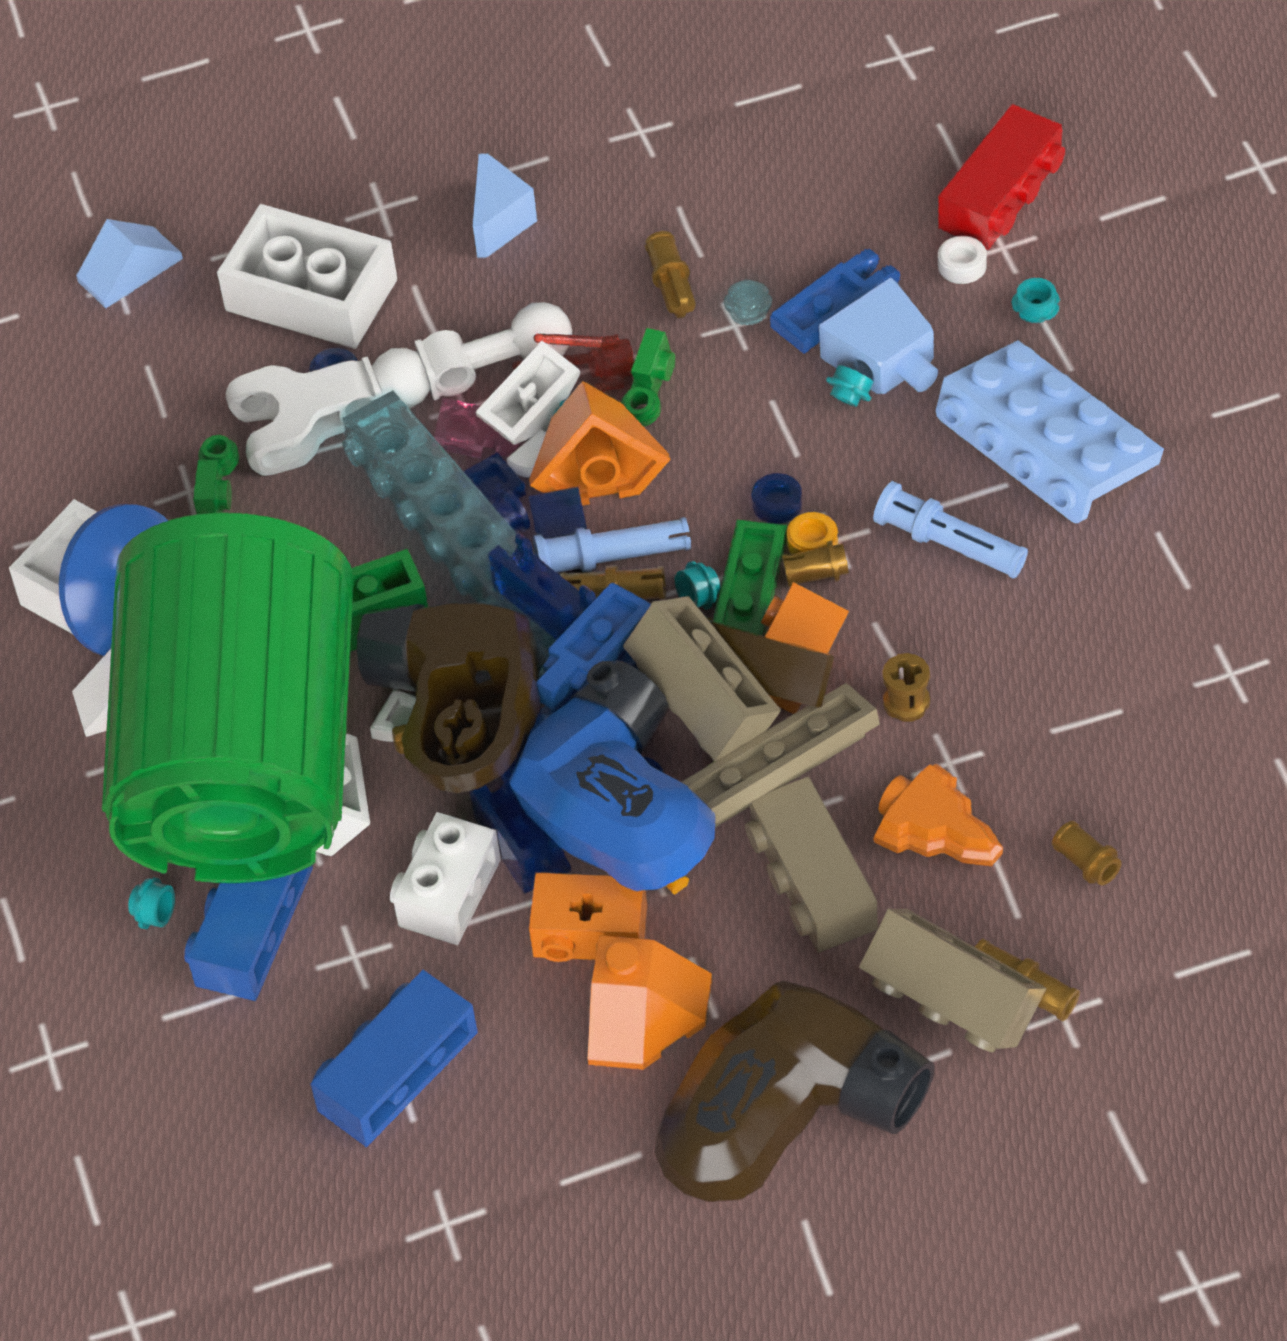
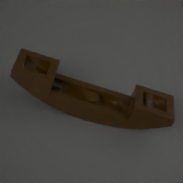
[705,616,834,708]

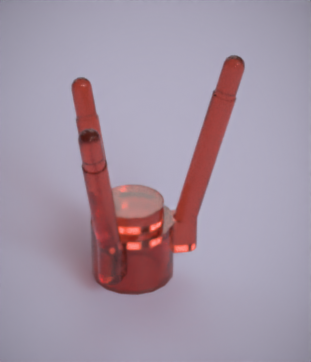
[512,333,634,396]

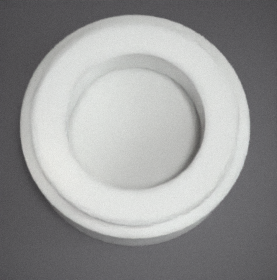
[938,236,987,284]

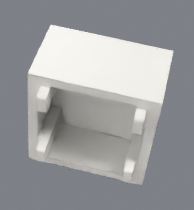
[9,499,97,633]

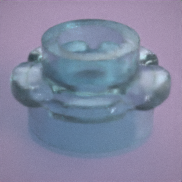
[724,280,772,325]

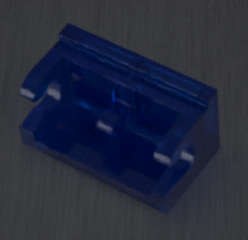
[488,533,596,639]
[470,771,572,894]

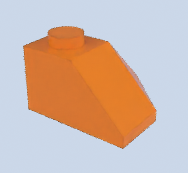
[529,381,671,508]
[588,935,712,1070]

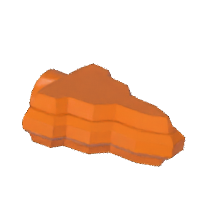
[873,764,1003,867]

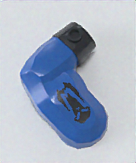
[509,660,716,891]

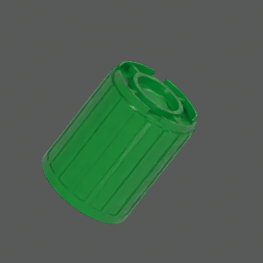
[102,513,353,883]

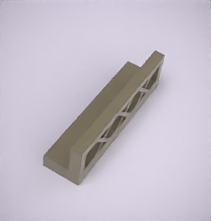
[682,683,880,828]

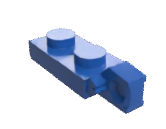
[536,583,651,711]

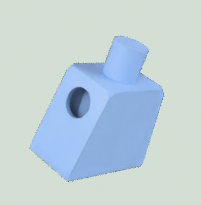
[819,278,938,394]

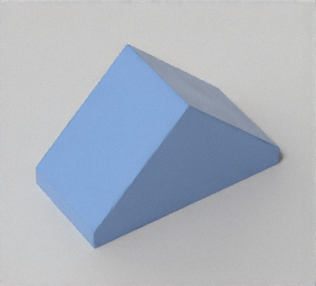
[473,154,537,258]
[77,219,183,308]

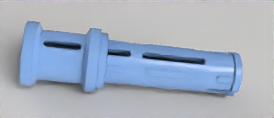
[873,481,1028,579]
[533,517,691,581]

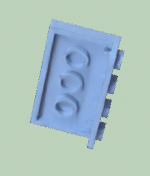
[936,340,1164,523]

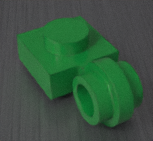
[621,328,675,427]
[193,435,239,515]

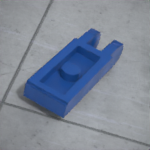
[770,249,901,354]

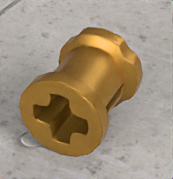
[882,653,930,722]

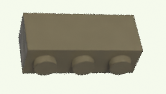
[623,596,781,761]
[745,776,878,953]
[859,909,1047,1052]

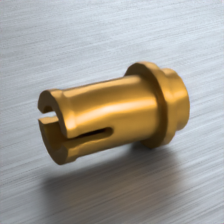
[782,541,849,587]
[1052,821,1121,886]

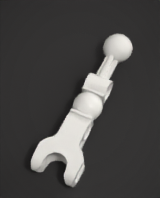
[226,302,572,476]

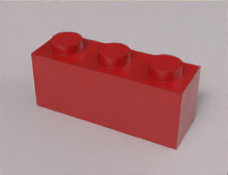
[938,104,1065,250]

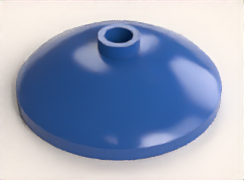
[59,504,168,656]

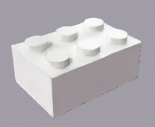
[217,204,397,349]

